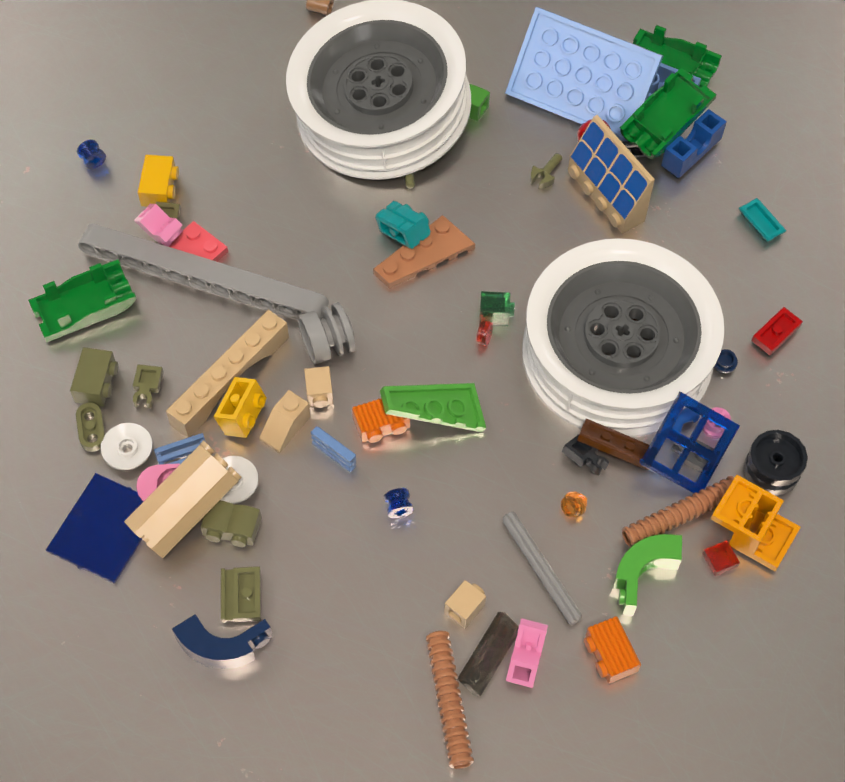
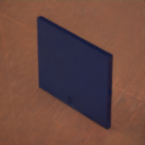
[46,473,143,584]

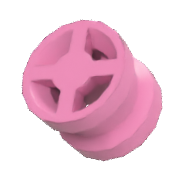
[702,407,731,439]

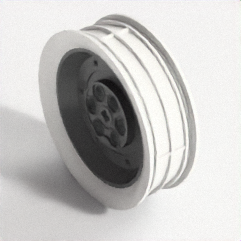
[286,0,471,180]
[522,238,724,437]

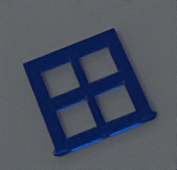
[639,391,740,493]

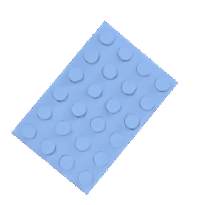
[505,7,663,141]

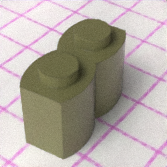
[200,500,262,548]

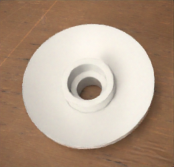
[101,423,153,470]
[220,456,259,504]

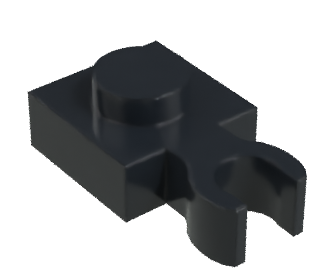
[562,434,609,475]

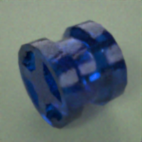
[77,139,106,169]
[384,488,414,518]

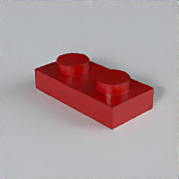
[751,307,803,356]

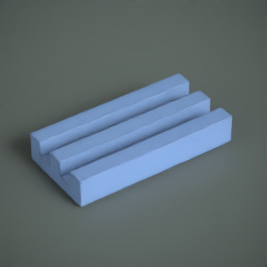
[311,426,356,473]
[154,433,206,465]

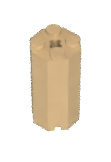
[124,440,242,558]

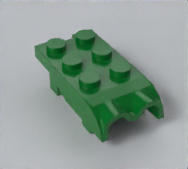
[633,25,722,88]
[620,67,717,159]
[28,259,137,343]

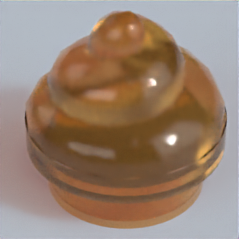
[561,491,587,517]

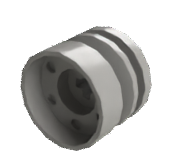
[298,302,356,364]

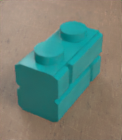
[375,201,431,249]

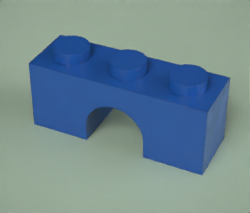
[661,109,727,178]

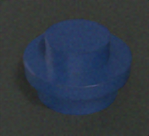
[714,349,738,373]

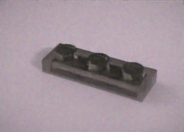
[457,612,519,696]

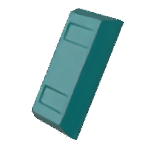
[739,198,786,242]

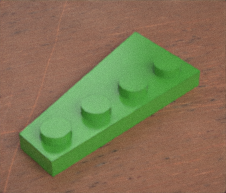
[380,383,486,432]

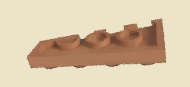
[373,215,475,289]

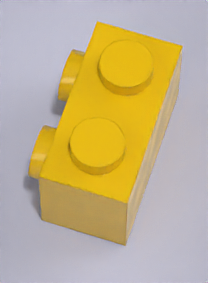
[138,155,179,207]
[213,377,267,438]

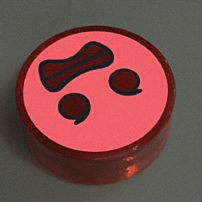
[477,320,493,346]

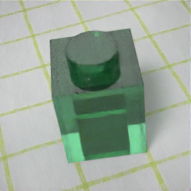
[479,291,515,326]

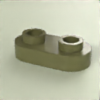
[76,403,105,452]

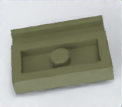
[221,566,261,623]

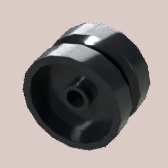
[743,430,808,496]

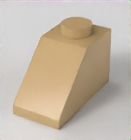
[259,390,311,453]

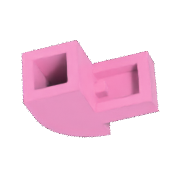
[134,203,183,246]
[506,618,548,688]

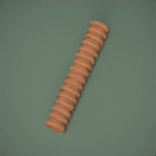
[622,476,734,547]
[426,631,474,769]

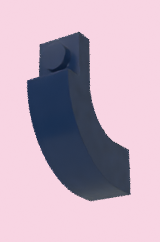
[172,614,273,669]

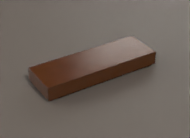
[577,418,656,470]

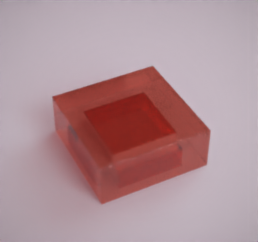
[702,540,740,576]

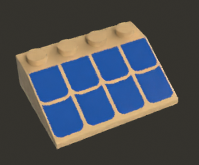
[568,115,655,234]

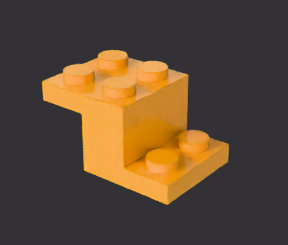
[711,475,801,571]

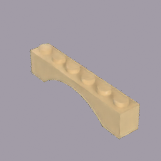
[166,309,289,438]

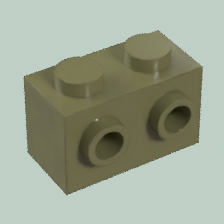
[70,347,118,407]

